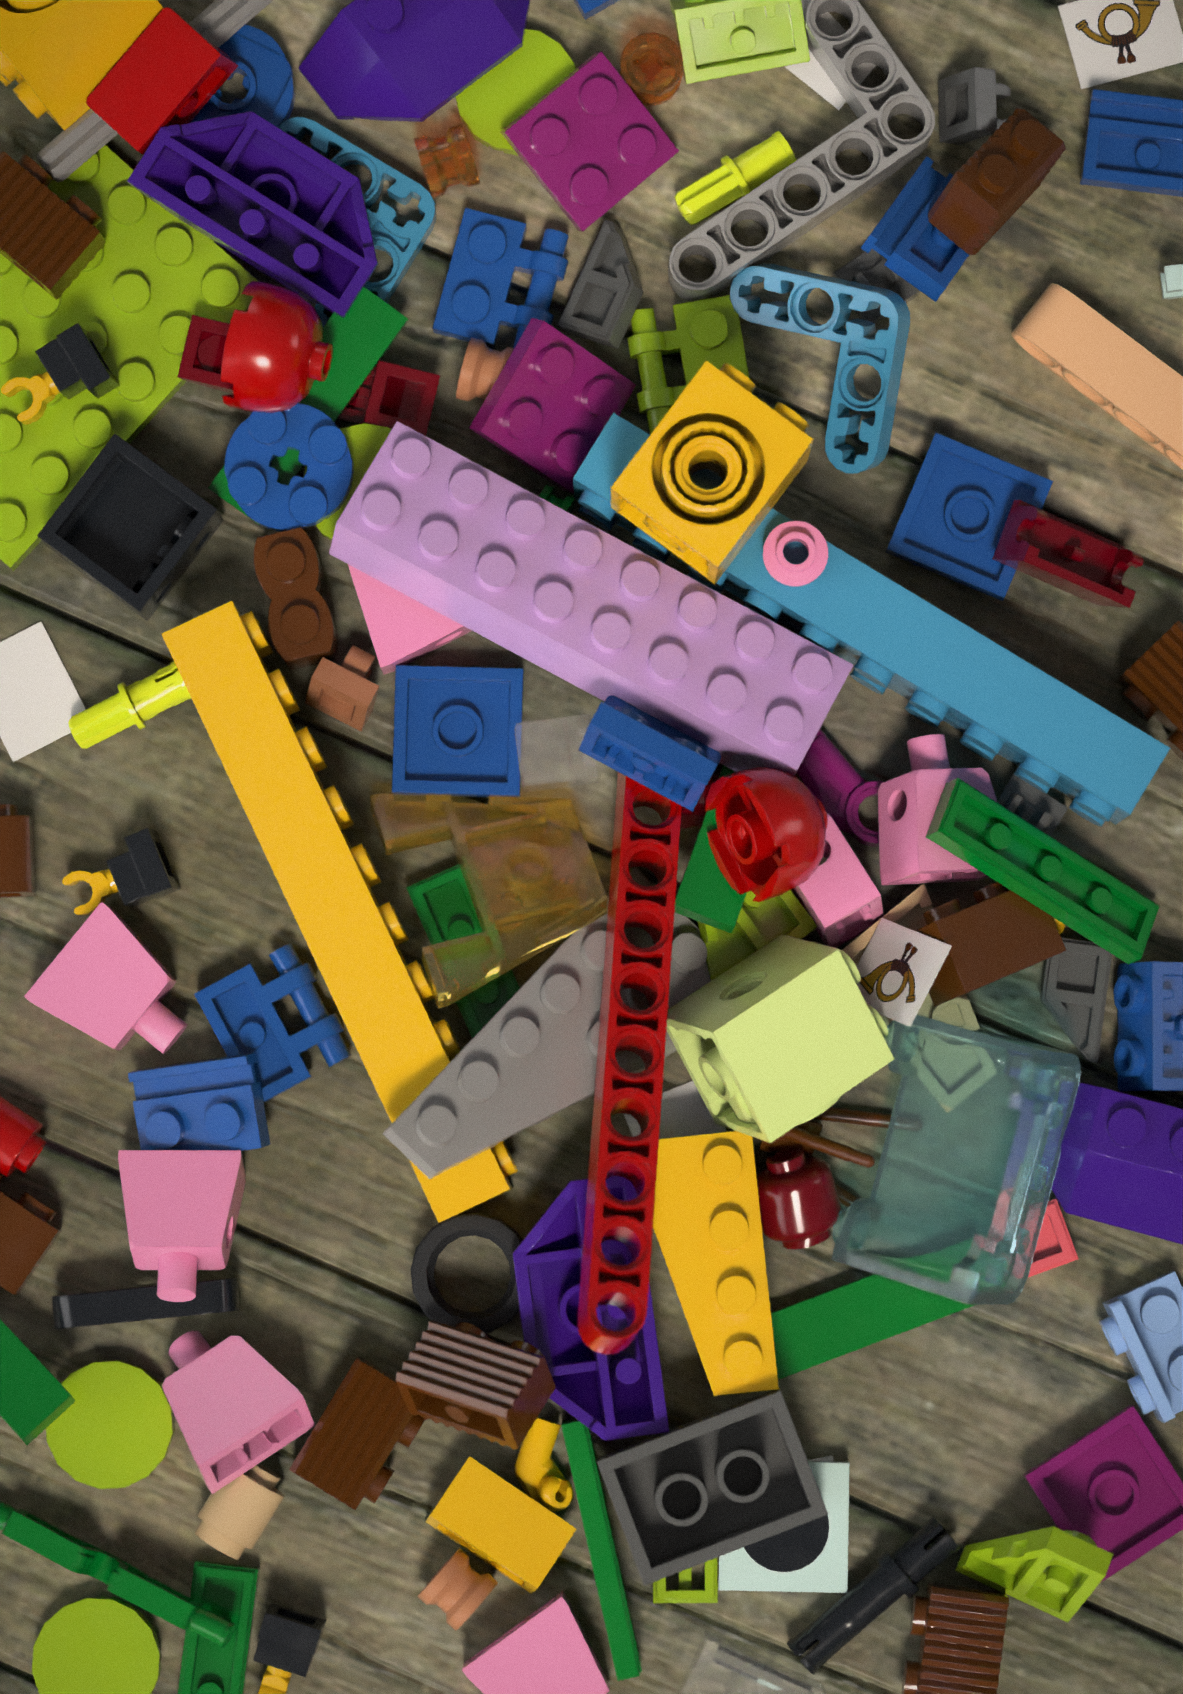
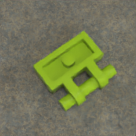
[627,295,752,435]

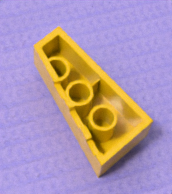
[653,1131,779,1396]

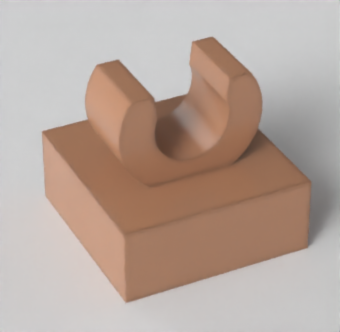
[305,645,379,732]

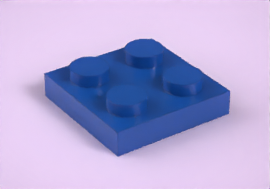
[886,433,1053,601]
[392,665,524,798]

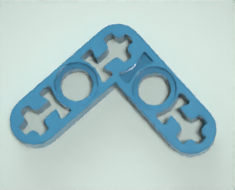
[278,117,436,327]
[730,264,910,474]

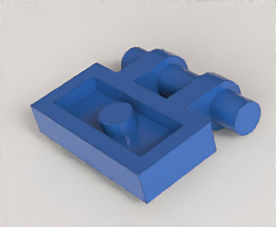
[432,208,569,349]
[194,943,351,1103]

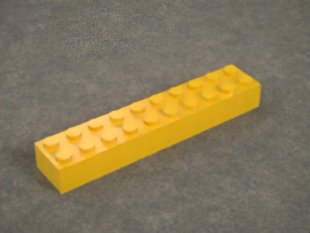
[162,601,518,1223]

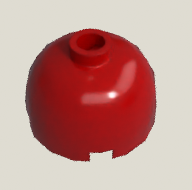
[221,281,333,413]
[705,767,828,902]

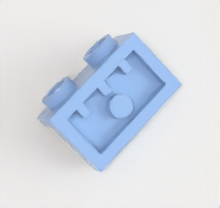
[1099,1271,1183,1423]

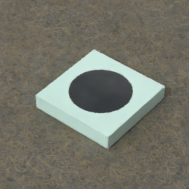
[718,1461,850,1593]

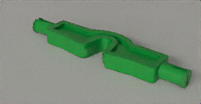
[0,1501,236,1648]

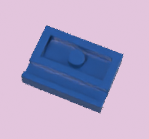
[1080,89,1183,197]
[861,156,970,302]
[128,1053,270,1151]

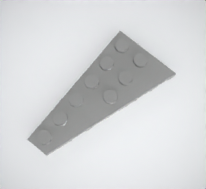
[382,867,711,1179]

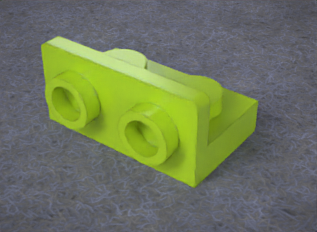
[670,0,810,84]

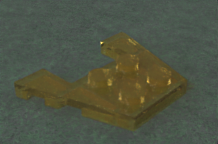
[370,793,608,1008]

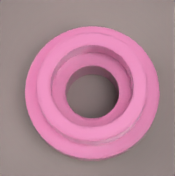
[763,521,828,587]

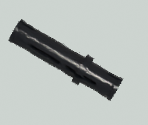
[787,1516,960,1675]

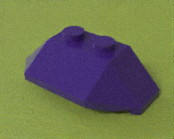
[298,0,531,122]
[127,111,378,318]
[1017,1072,1183,1245]
[512,1176,669,1441]

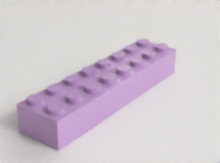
[329,421,854,776]

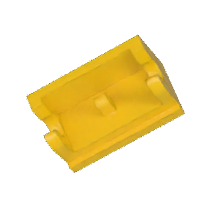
[425,1456,577,1594]

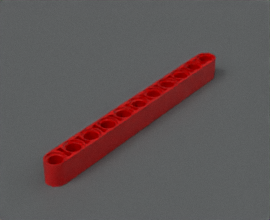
[578,772,682,1354]

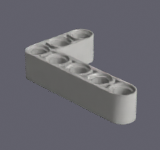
[668,0,935,302]

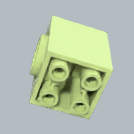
[666,935,895,1143]

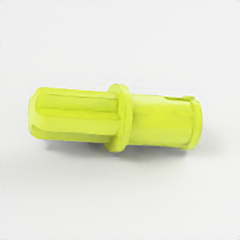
[674,131,797,225]
[68,662,192,749]

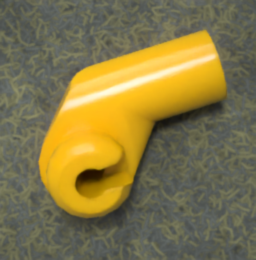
[514,1417,573,1512]

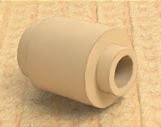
[195,1463,285,1560]

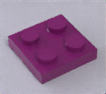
[501,51,679,232]
[469,318,636,494]
[1023,1405,1183,1583]

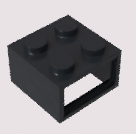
[37,433,224,621]

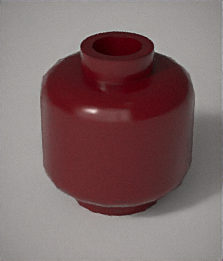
[756,1149,842,1249]

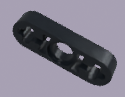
[52,1278,240,1329]

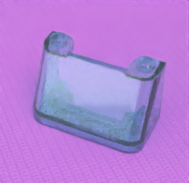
[831,1013,1081,1304]

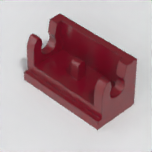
[992,500,1144,608]

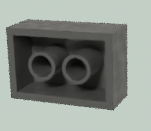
[596,1389,828,1586]

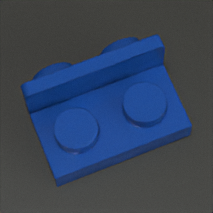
[578,695,721,812]
[1114,961,1183,1092]

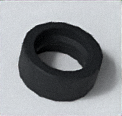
[410,1213,522,1334]

